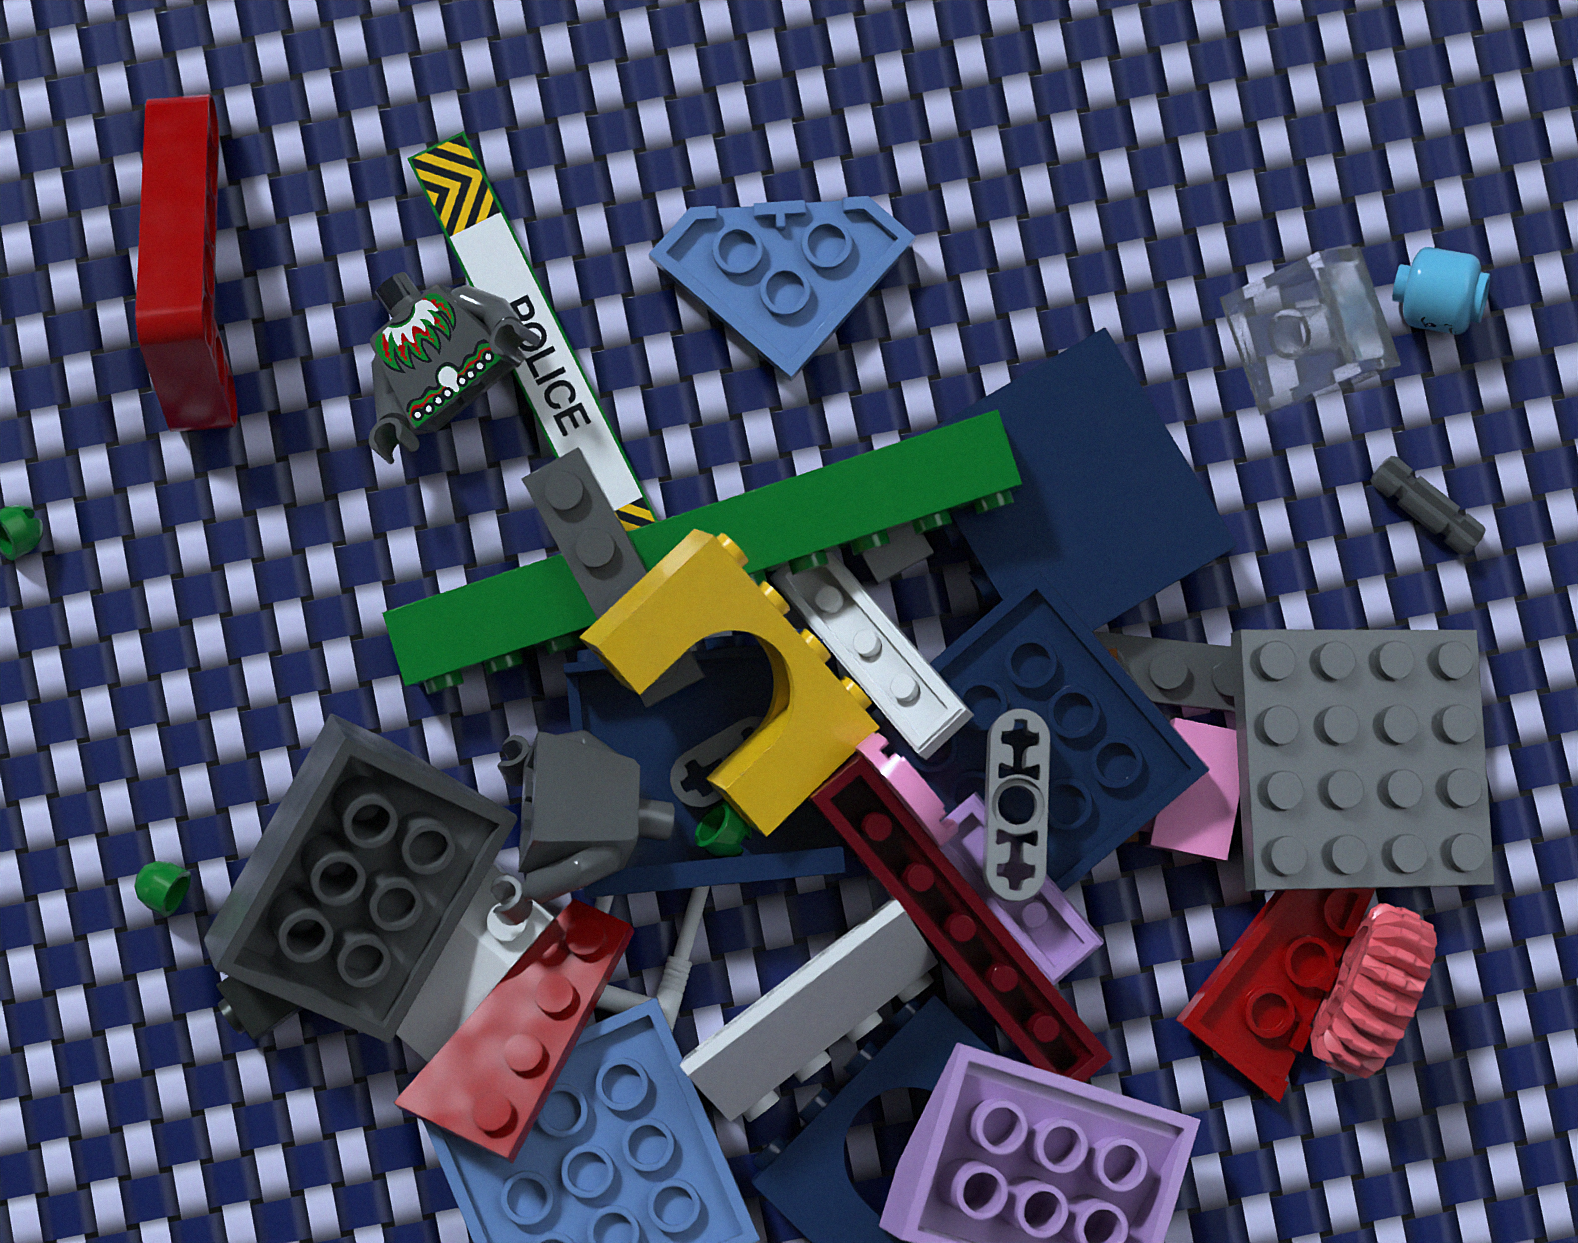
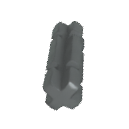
[1371,456,1486,555]

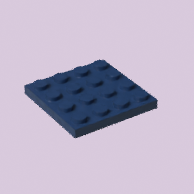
[854,570,1210,893]

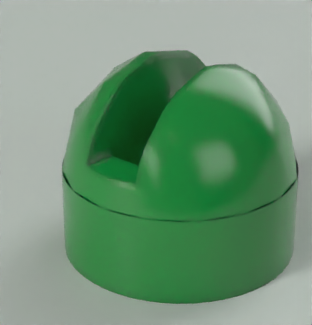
[0,504,43,560]
[694,801,752,858]
[134,861,191,917]

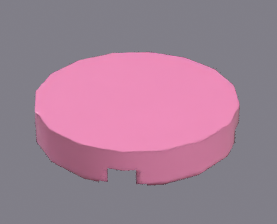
[855,733,958,849]

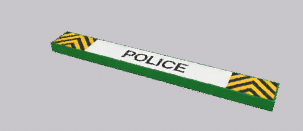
[407,131,658,532]

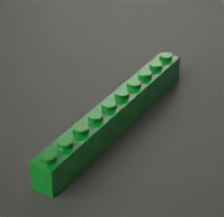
[382,409,1023,695]

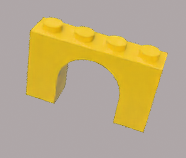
[579,529,880,837]

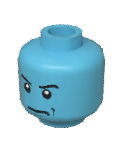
[1392,247,1491,335]

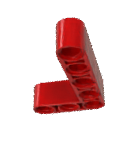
[136,94,238,432]

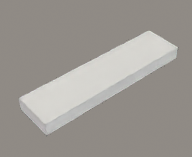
[770,551,974,760]

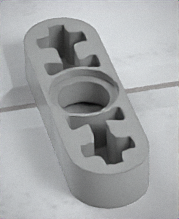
[983,709,1050,902]

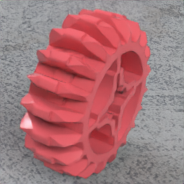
[1310,903,1437,1079]

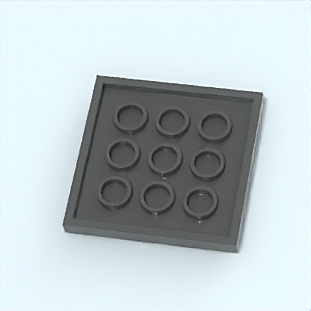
[1231,629,1494,892]

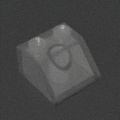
[1219,247,1401,415]

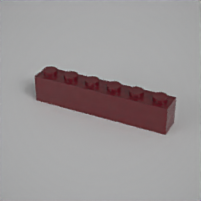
[807,753,1113,1083]

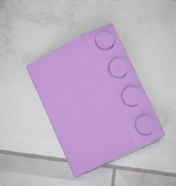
[879,1043,1200,1243]

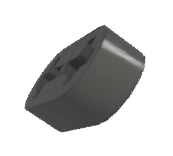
[670,716,764,808]

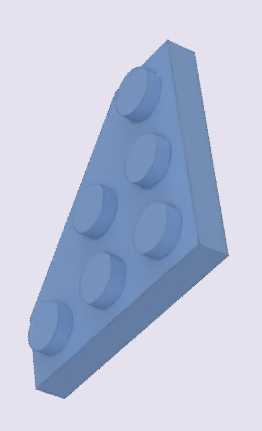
[649,196,916,381]

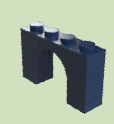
[752,993,996,1243]

